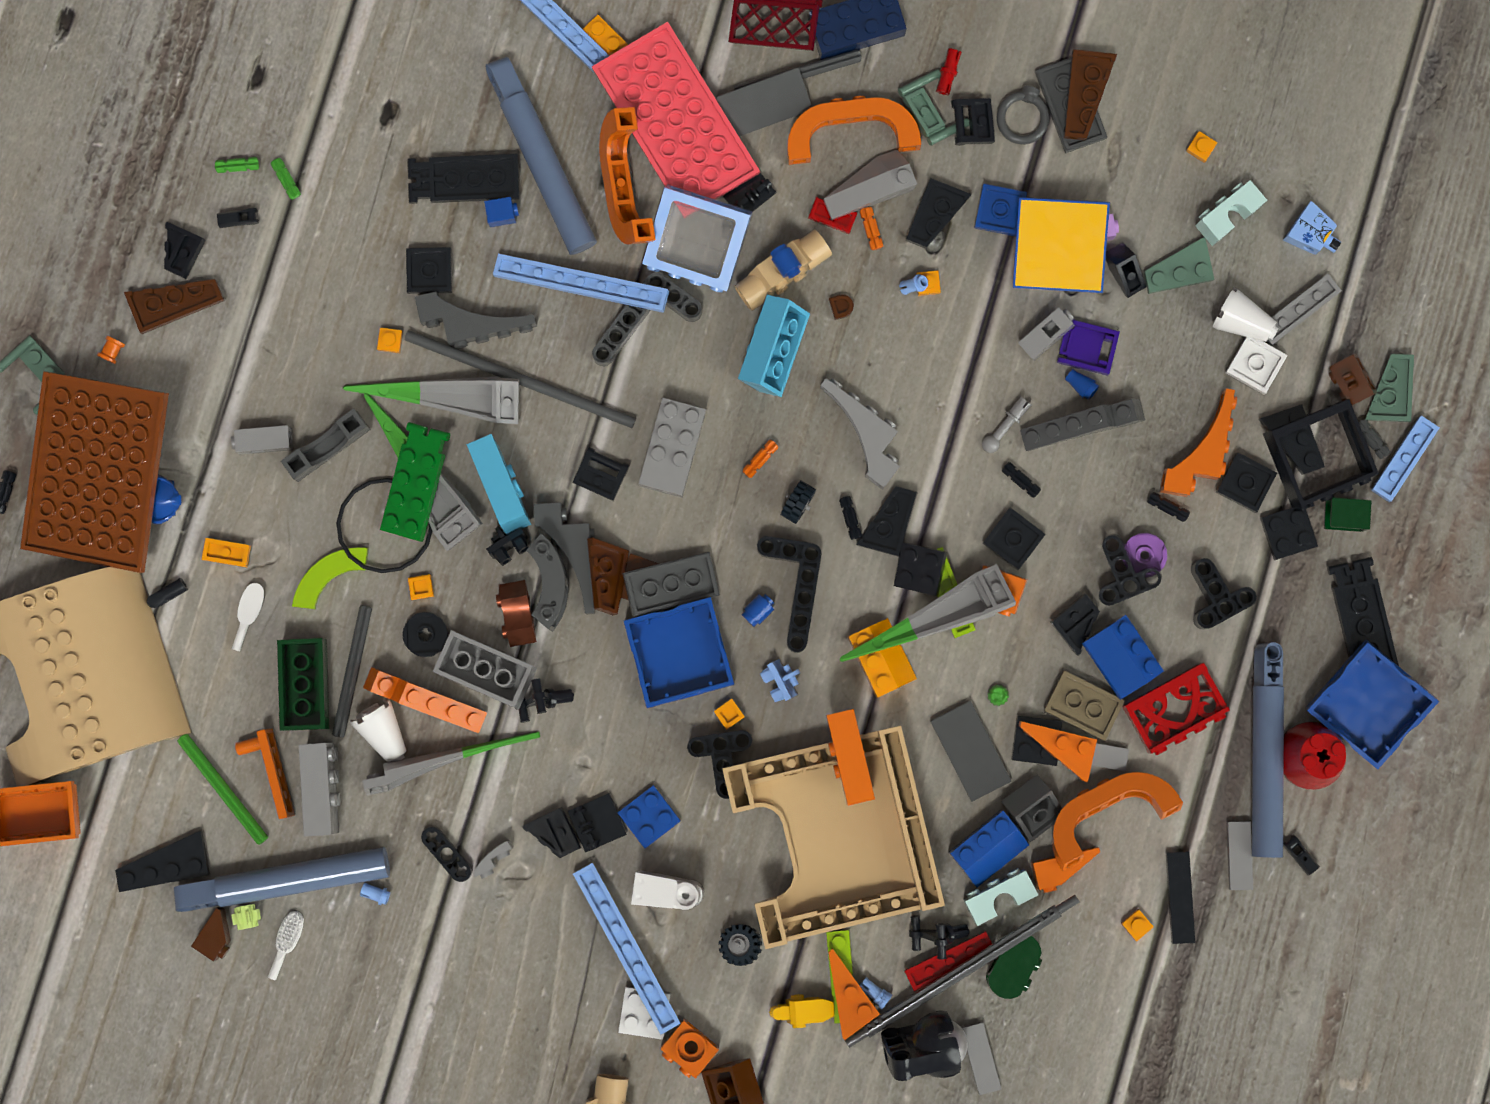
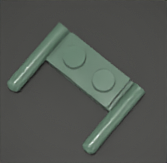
[898,69,969,146]
[0,335,66,415]

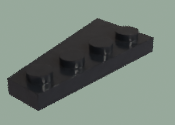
[115,830,210,892]

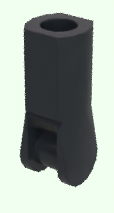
[217,208,259,228]
[147,578,188,608]
[1283,834,1320,876]

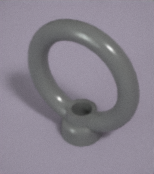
[996,85,1049,145]

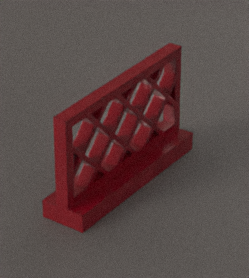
[728,0,823,51]

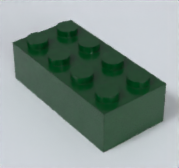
[277,638,330,731]

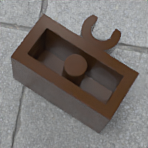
[1329,353,1377,405]

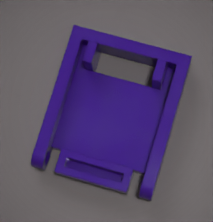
[1057,320,1120,376]

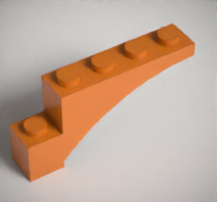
[1160,388,1237,497]
[363,667,487,733]

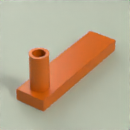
[235,728,295,819]

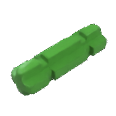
[215,157,259,173]
[271,158,301,200]

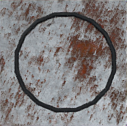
[336,478,432,573]

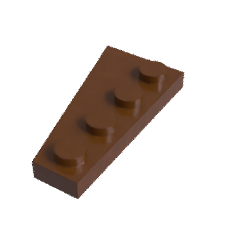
[1064,49,1117,141]
[124,279,225,334]

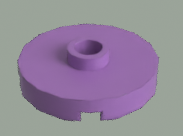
[1123,533,1167,577]

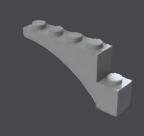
[820,378,900,490]

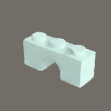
[1195,180,1267,246]
[963,868,1038,926]

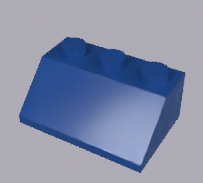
[1082,615,1164,700]
[948,810,1029,888]

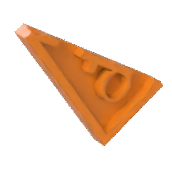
[1019,721,1097,782]
[828,948,880,1040]

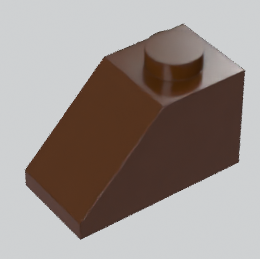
[191,907,231,962]

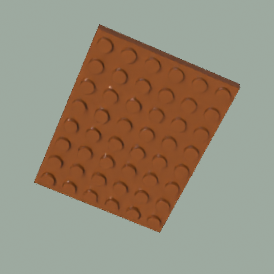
[20,371,169,573]

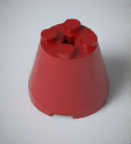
[1284,722,1346,790]

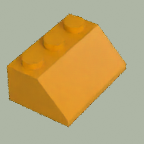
[847,618,917,698]

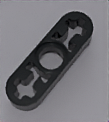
[421,827,472,882]

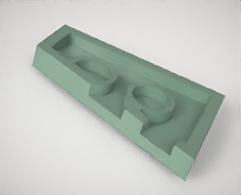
[1143,237,1214,294]
[1365,354,1414,422]

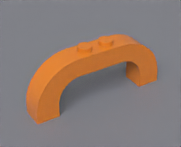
[787,96,921,165]
[599,107,656,244]
[1052,772,1183,871]

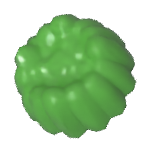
[987,685,1009,706]

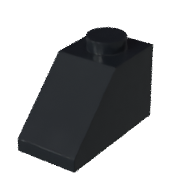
[1106,242,1146,298]

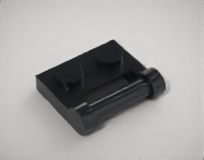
[951,98,995,146]
[572,447,630,502]

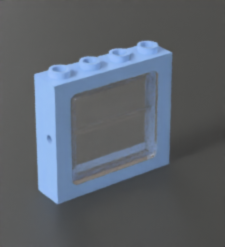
[642,184,752,293]

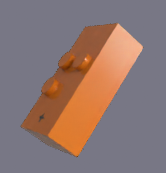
[826,709,875,806]

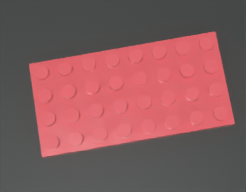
[592,22,760,218]

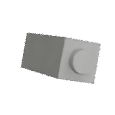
[1018,307,1075,361]
[231,425,293,455]

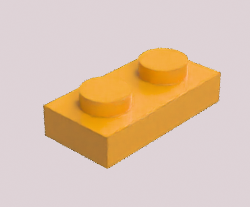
[583,15,628,56]
[201,538,251,568]

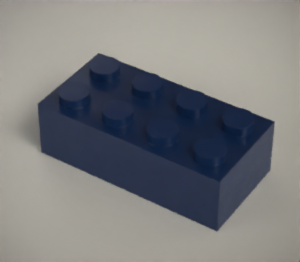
[808,0,907,60]

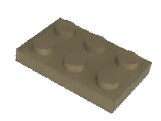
[1044,671,1125,741]

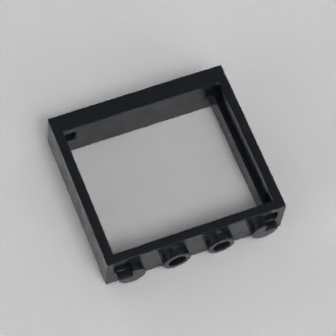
[1263,399,1379,510]

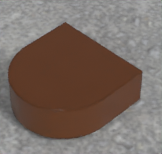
[829,295,854,320]

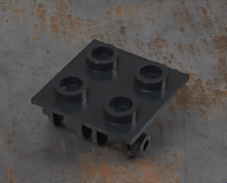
[723,173,777,212]
[568,793,627,853]

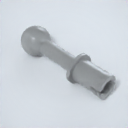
[982,396,1032,453]

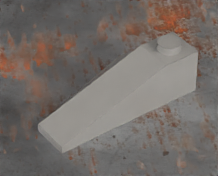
[823,150,917,220]

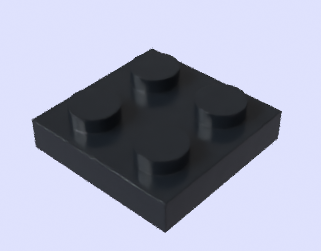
[406,247,452,294]
[1216,452,1277,513]
[1260,507,1318,560]
[982,508,1046,570]
[894,542,947,596]
[1011,715,1062,766]

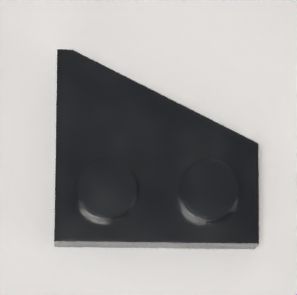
[164,222,206,279]
[1050,593,1100,656]
[522,807,581,858]

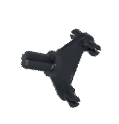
[515,678,574,723]
[909,915,970,959]

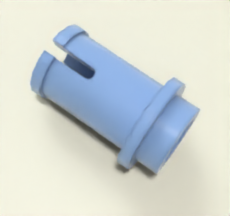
[899,274,928,295]
[360,882,391,905]

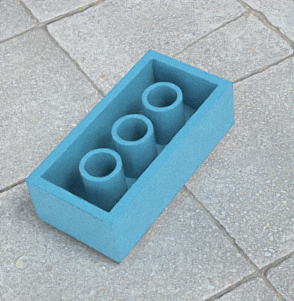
[738,295,810,397]
[466,434,532,535]

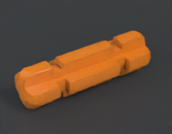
[860,207,883,250]
[743,440,778,478]

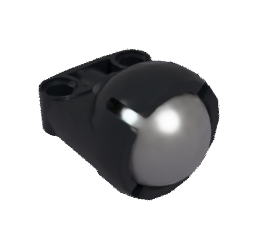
[881,1011,968,1081]

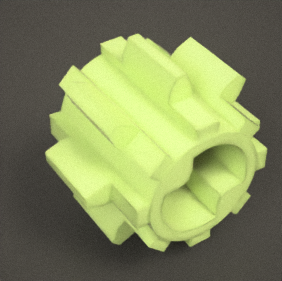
[231,904,261,930]

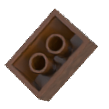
[701,1058,764,1104]

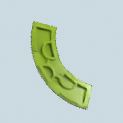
[292,547,369,609]

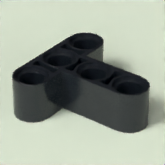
[1099,534,1162,606]
[1191,558,1257,630]
[687,730,752,799]

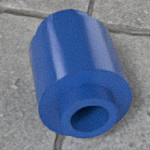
[770,244,802,279]
[741,594,775,627]

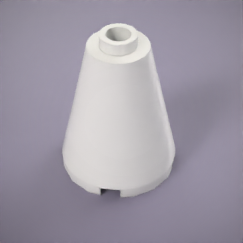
[1213,288,1279,342]
[350,699,407,762]

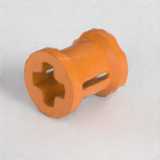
[97,336,125,364]

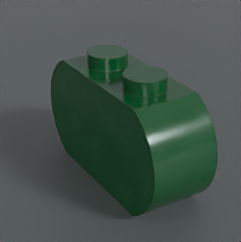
[986,936,1042,999]

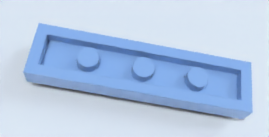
[1371,416,1440,502]

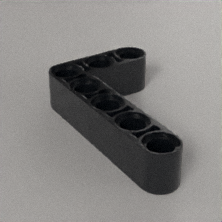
[757,536,822,653]

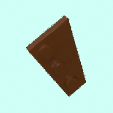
[587,537,629,616]

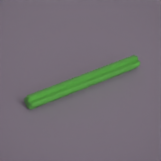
[177,734,268,845]

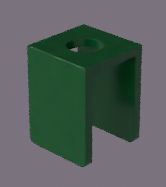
[1324,498,1372,532]

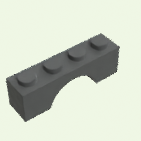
[280,408,371,482]

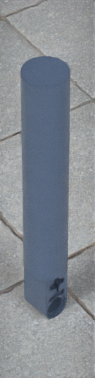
[485,57,597,255]
[1252,642,1284,858]
[174,847,390,912]

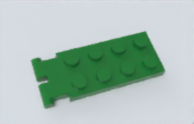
[380,422,450,542]

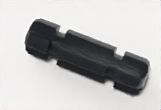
[1002,462,1041,498]
[0,470,16,514]
[1147,492,1190,522]
[839,496,862,540]

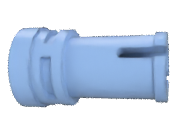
[860,977,893,1009]

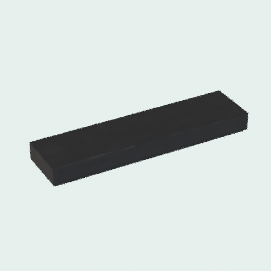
[1166,851,1195,944]

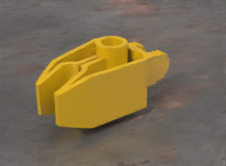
[769,994,834,1028]

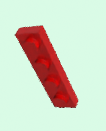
[904,931,992,992]

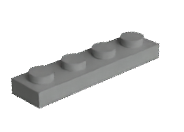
[1267,274,1342,346]

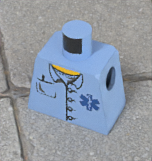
[1283,201,1341,255]

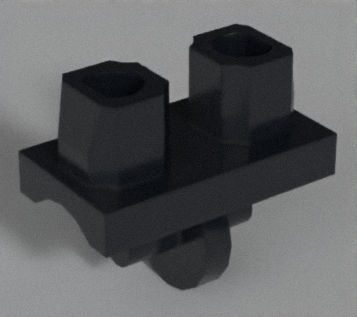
[486,526,529,566]

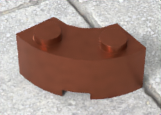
[496,580,537,647]

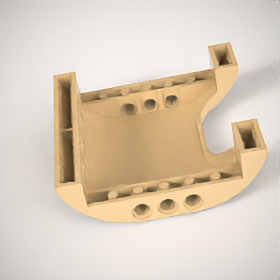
[0,567,192,787]
[722,726,945,949]

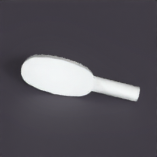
[231,583,264,651]
[268,911,304,980]

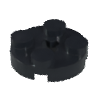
[402,612,449,657]

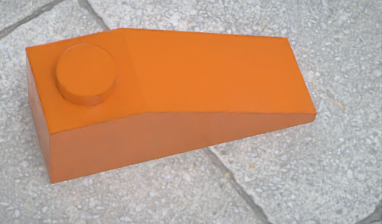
[1030,847,1100,893]

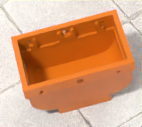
[0,781,81,846]

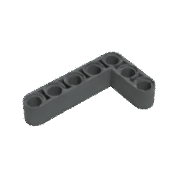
[592,272,702,367]

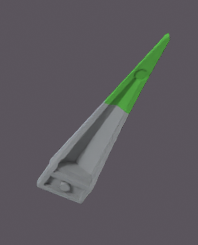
[343,376,519,424]
[364,394,483,551]
[840,564,1016,662]
[362,731,540,796]

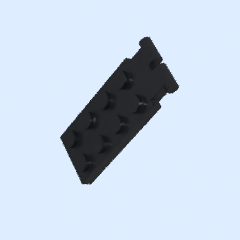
[407,154,520,204]
[1327,557,1399,666]

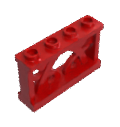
[1122,663,1230,755]

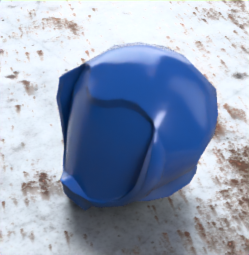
[152,474,182,524]

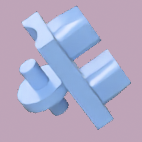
[760,659,800,702]

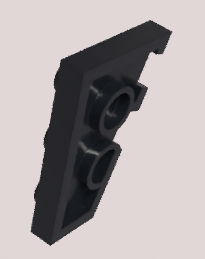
[906,178,972,249]
[1258,404,1325,475]
[856,486,918,557]

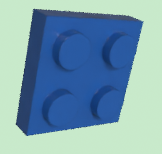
[974,184,1027,237]
[618,785,681,848]

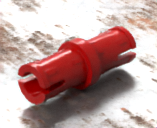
[936,48,962,96]

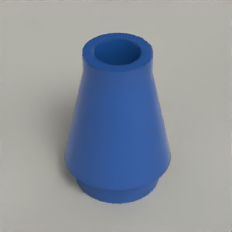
[1065,369,1099,400]

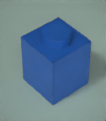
[484,197,519,228]

